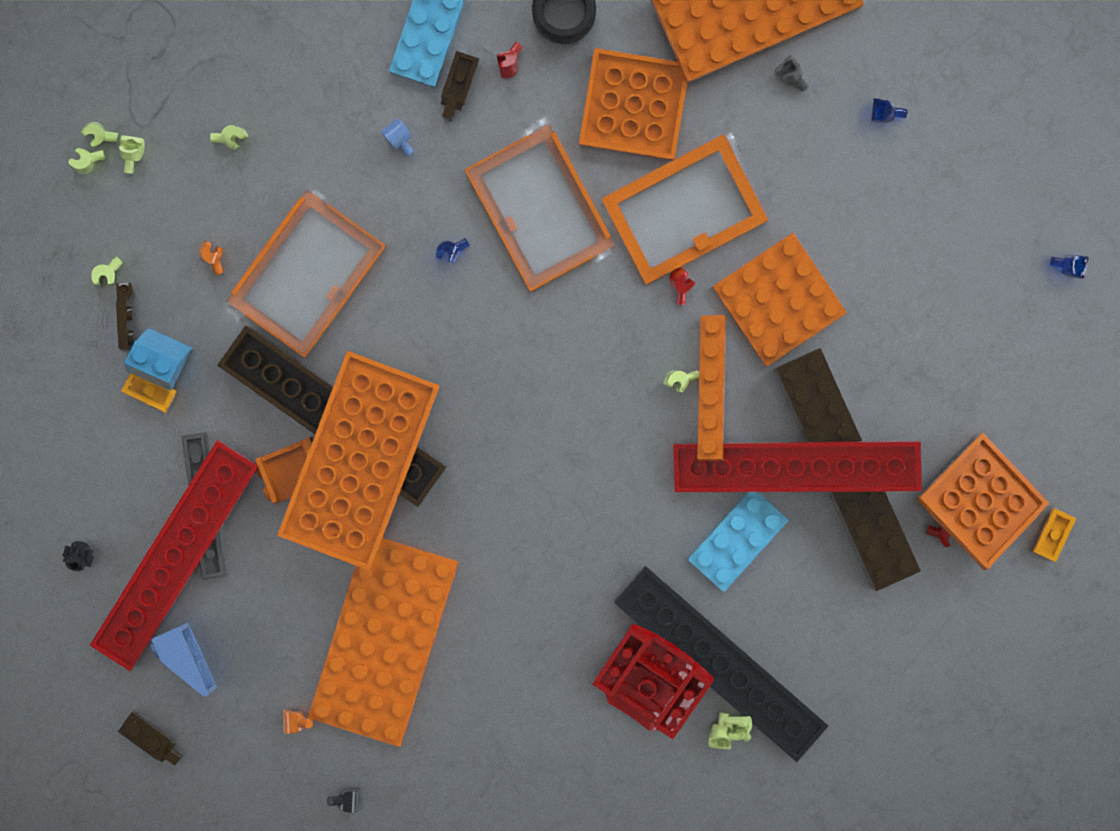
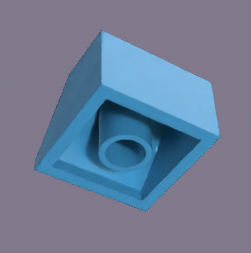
[124,328,193,391]

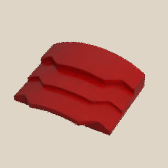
[592,624,714,740]

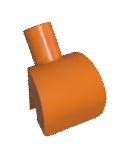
[198,240,224,275]
[283,709,313,734]

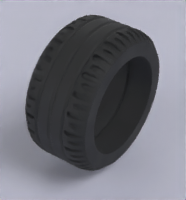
[532,0,596,44]

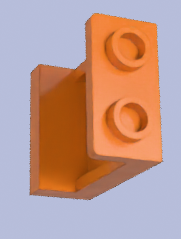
[255,437,313,504]

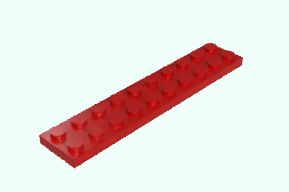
[89,440,259,671]
[673,441,922,492]

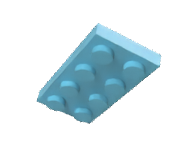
[389,0,465,88]
[688,492,789,592]

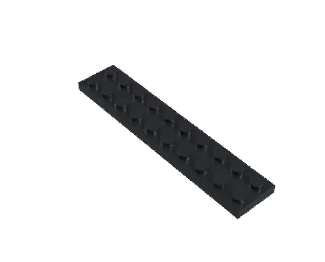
[614,565,829,762]

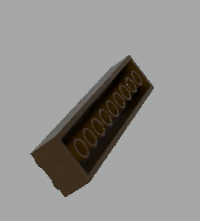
[217,325,448,507]
[773,348,921,591]

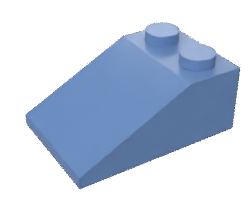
[151,622,217,697]

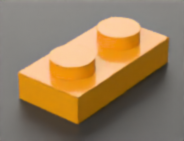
[121,373,177,414]
[1032,508,1077,562]

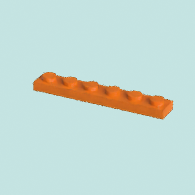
[697,315,726,461]

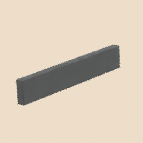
[181,432,227,580]

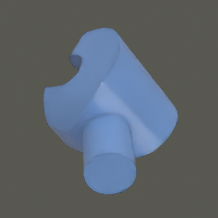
[381,119,414,157]

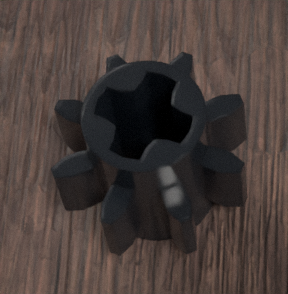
[62,541,94,571]

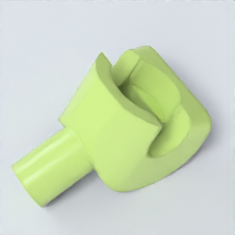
[81,122,118,147]
[210,125,248,150]
[119,135,145,173]
[68,148,106,174]
[91,257,123,286]
[664,370,699,393]
[708,712,731,750]
[725,716,752,742]

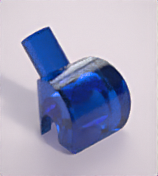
[872,98,908,123]
[435,238,470,263]
[1050,255,1089,279]

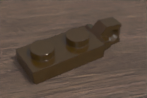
[440,51,480,121]
[116,282,135,351]
[117,711,183,766]

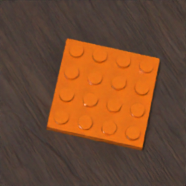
[579,48,687,161]
[712,233,847,367]
[917,433,1049,570]

